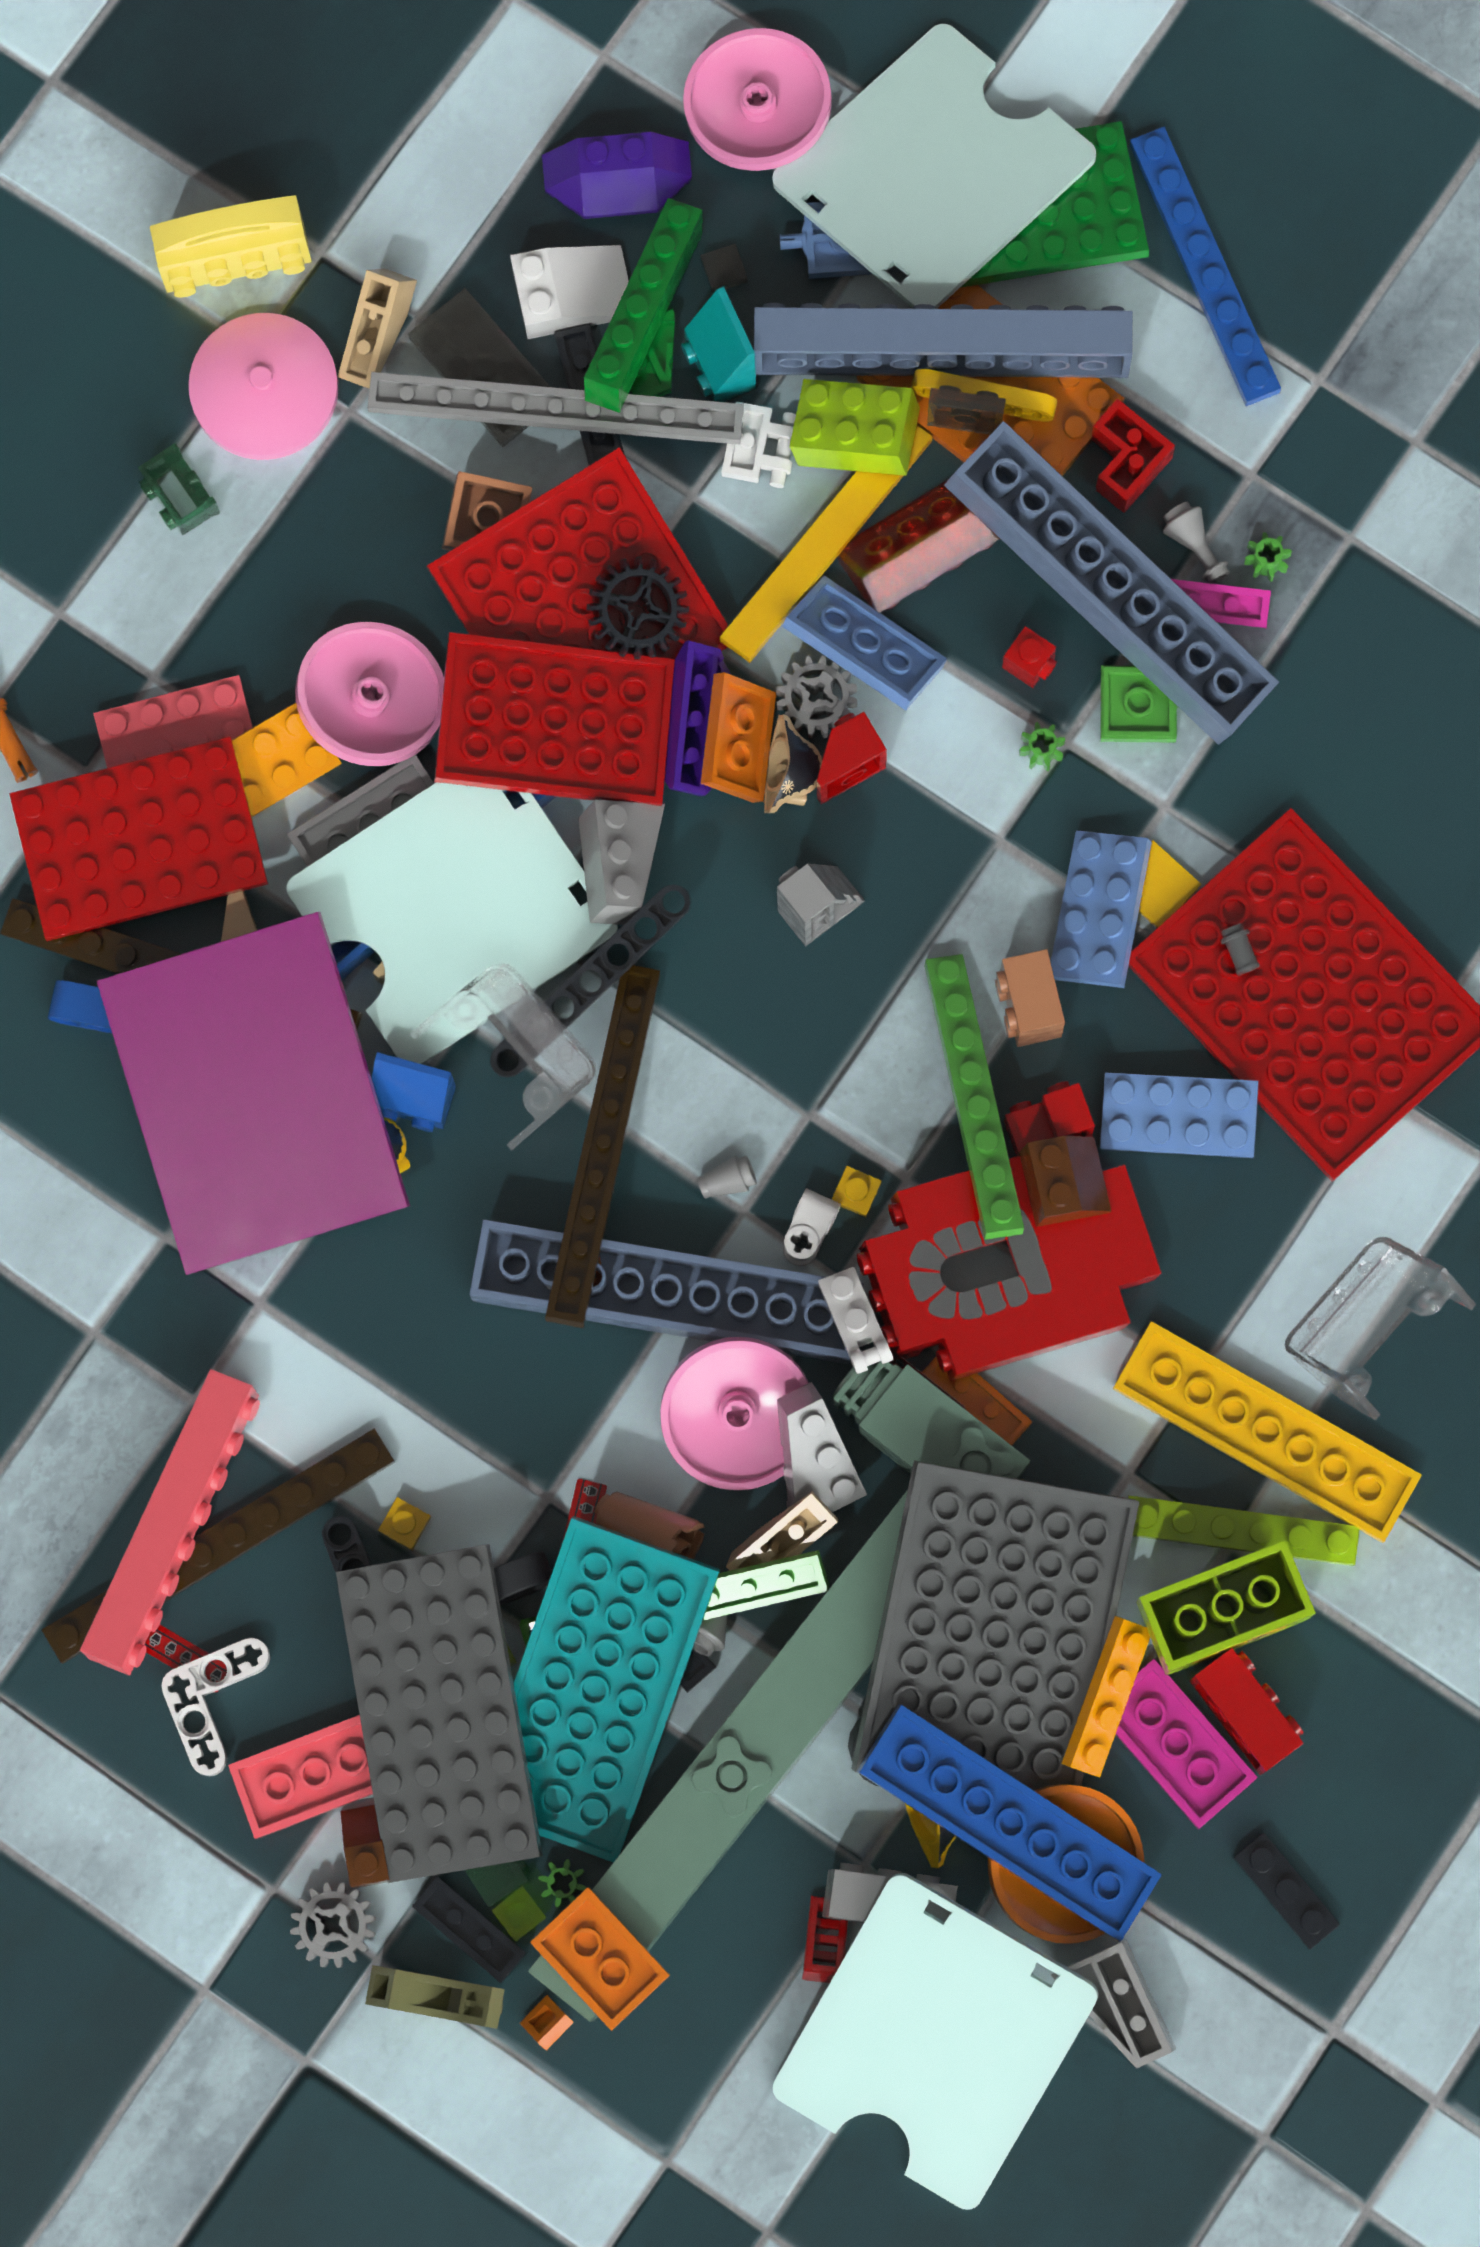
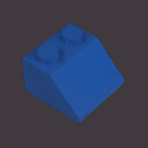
[371,1052,456,1132]

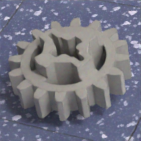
[776,655,857,738]
[290,1882,376,1968]

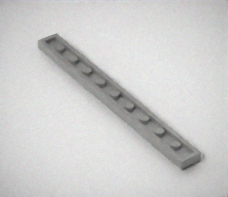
[367,372,744,445]

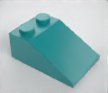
[681,287,756,402]

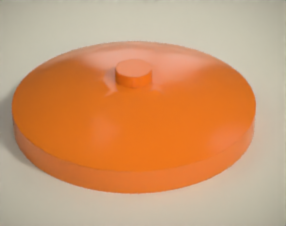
[988,1784,1144,1944]

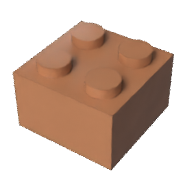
[442,471,533,551]
[995,949,1065,1047]

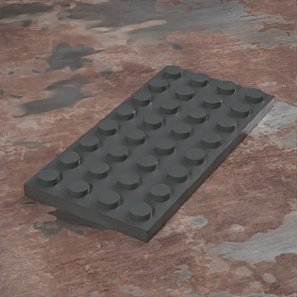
[336,1544,543,1883]

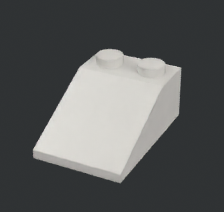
[510,245,629,339]

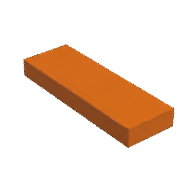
[922,1357,1033,1446]

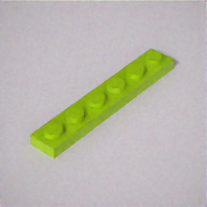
[1128,1495,1359,1566]

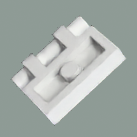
[721,402,796,488]

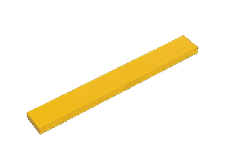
[720,425,932,663]

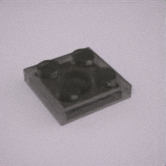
[927,385,1006,435]

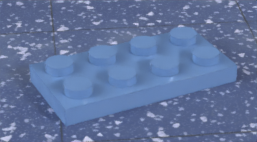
[782,575,947,710]
[1051,830,1152,988]
[1100,1072,1259,1158]

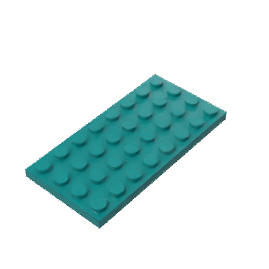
[514,1516,721,1863]

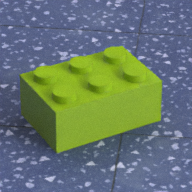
[789,379,920,476]

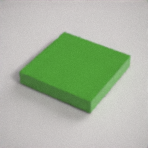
[1100,665,1177,743]

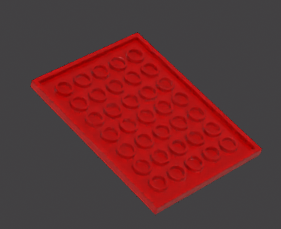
[1129,808,1480,1182]

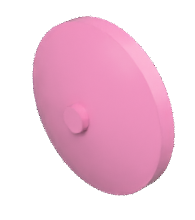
[683,28,832,171]
[189,313,338,460]
[295,622,444,766]
[660,1337,809,1490]

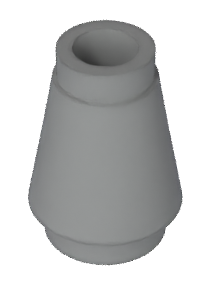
[697,1155,757,1199]

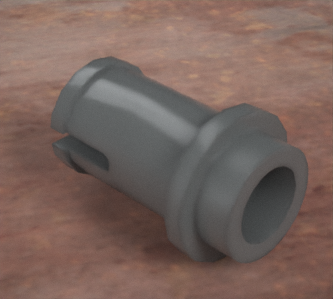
[1220,924,1260,975]

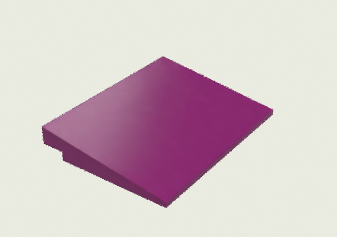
[97,912,410,1275]

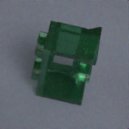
[138,443,220,536]

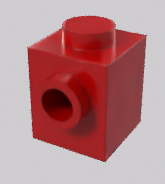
[1002,626,1057,688]

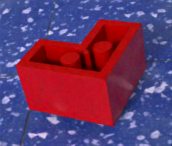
[1091,398,1175,513]
[1004,1081,1095,1157]

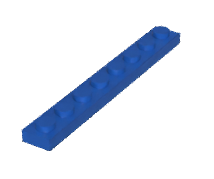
[1130,127,1281,407]

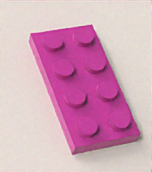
[1115,1659,1258,1829]

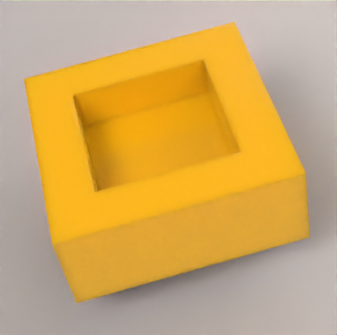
[832,1166,882,1217]
[378,1497,431,1551]

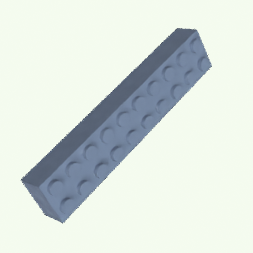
[754,303,1133,378]
[944,421,1279,745]
[470,1220,864,1365]

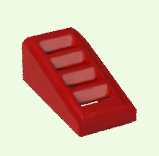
[802,1896,848,1983]

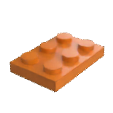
[701,672,776,803]
[530,1887,670,2031]

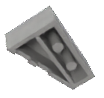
[578,800,665,925]
[777,863,865,947]
[777,1382,867,1512]
[822,1863,958,1923]
[1051,1940,1176,2068]

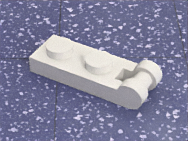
[818,1267,893,1374]

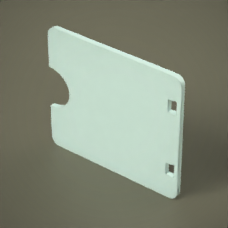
[772,24,1096,309]
[287,782,618,1064]
[773,1873,1098,2210]

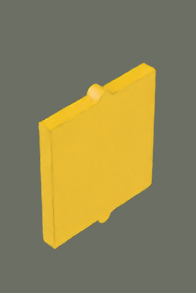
[1139,840,1202,928]

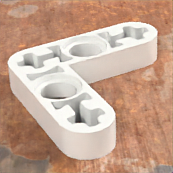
[161,1638,270,1776]

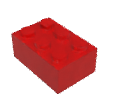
[1189,1648,1304,1775]

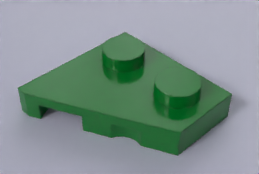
[630,309,675,397]

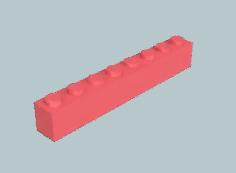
[80,1369,260,1676]

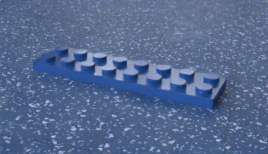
[856,1704,1162,1942]

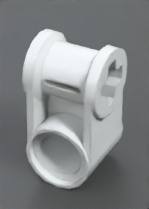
[783,1188,841,1266]

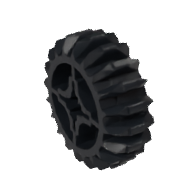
[586,557,689,659]

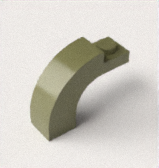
[365,1965,505,2029]

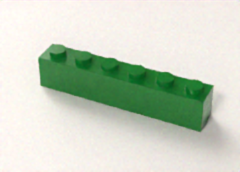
[584,198,703,413]

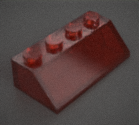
[837,479,1000,614]

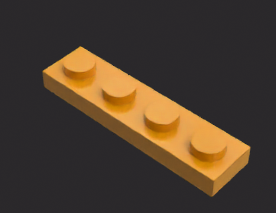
[1061,1616,1150,1778]

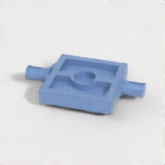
[780,202,872,279]

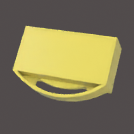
[150,195,312,298]

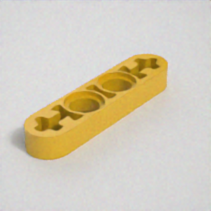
[911,369,1057,422]

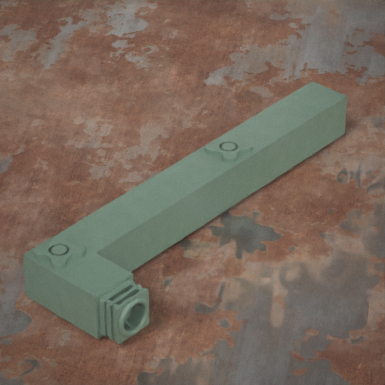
[528,1361,1030,2022]

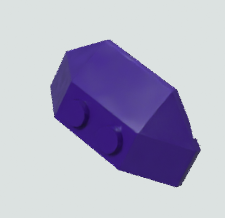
[542,132,692,219]
[664,641,731,797]

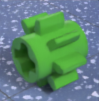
[1244,532,1292,582]
[1019,722,1065,771]
[538,1859,587,1908]

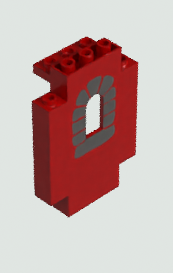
[857,1156,1161,1381]

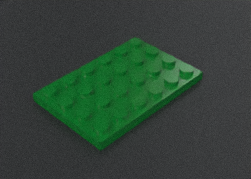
[960,121,1149,288]

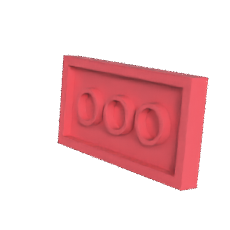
[93,675,253,768]
[228,1715,373,1839]

